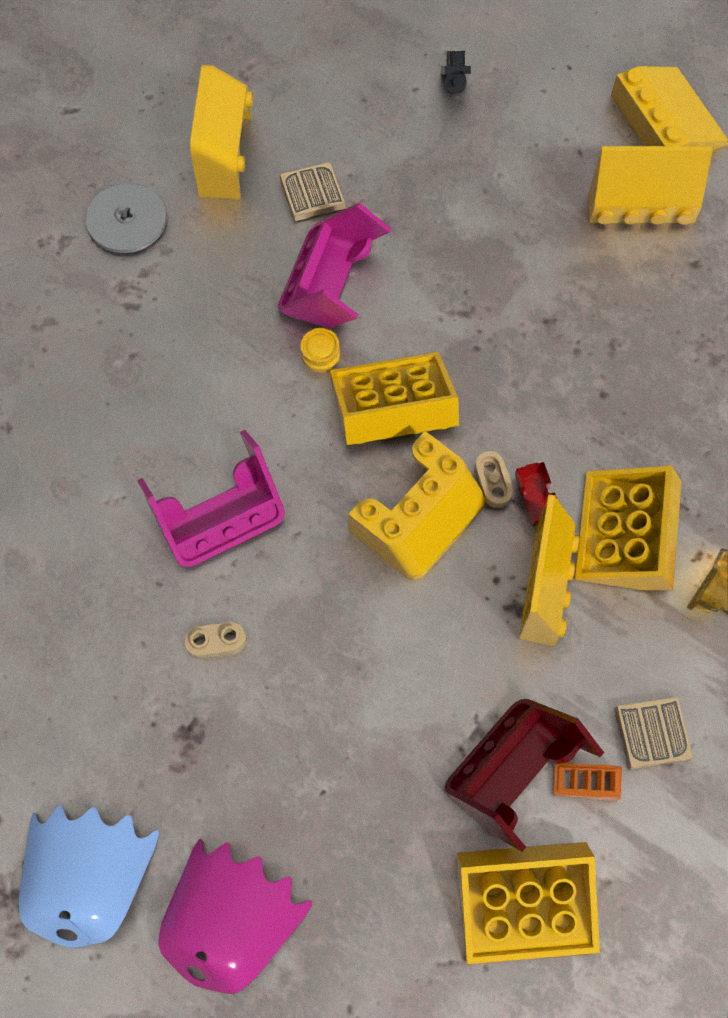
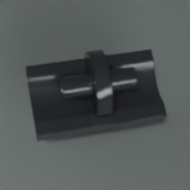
[441,51,471,94]

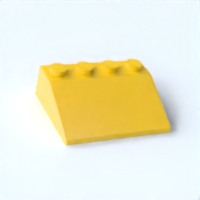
[611,66,728,150]
[587,146,713,224]
[330,351,459,445]
[575,466,682,590]
[519,495,579,646]
[456,842,600,964]

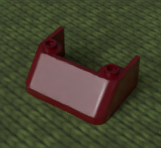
[445,699,604,852]

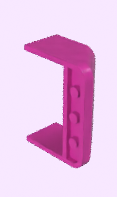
[278,203,391,328]
[137,430,285,567]

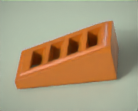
[553,763,622,802]

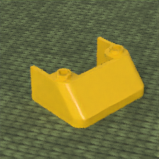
[190,64,253,199]

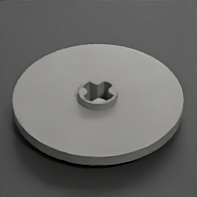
[86,183,167,253]

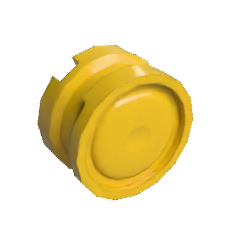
[301,328,340,372]

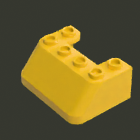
[348,431,485,580]

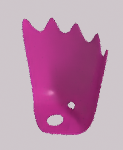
[158,839,312,994]

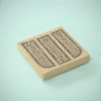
[280,162,345,221]
[615,697,693,770]

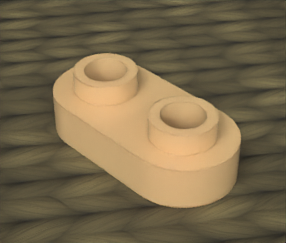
[475,451,513,508]
[185,622,247,659]

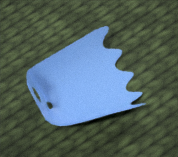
[19,805,159,948]

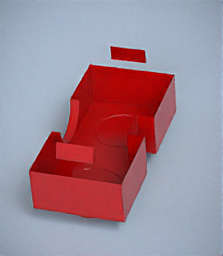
[515,462,557,526]

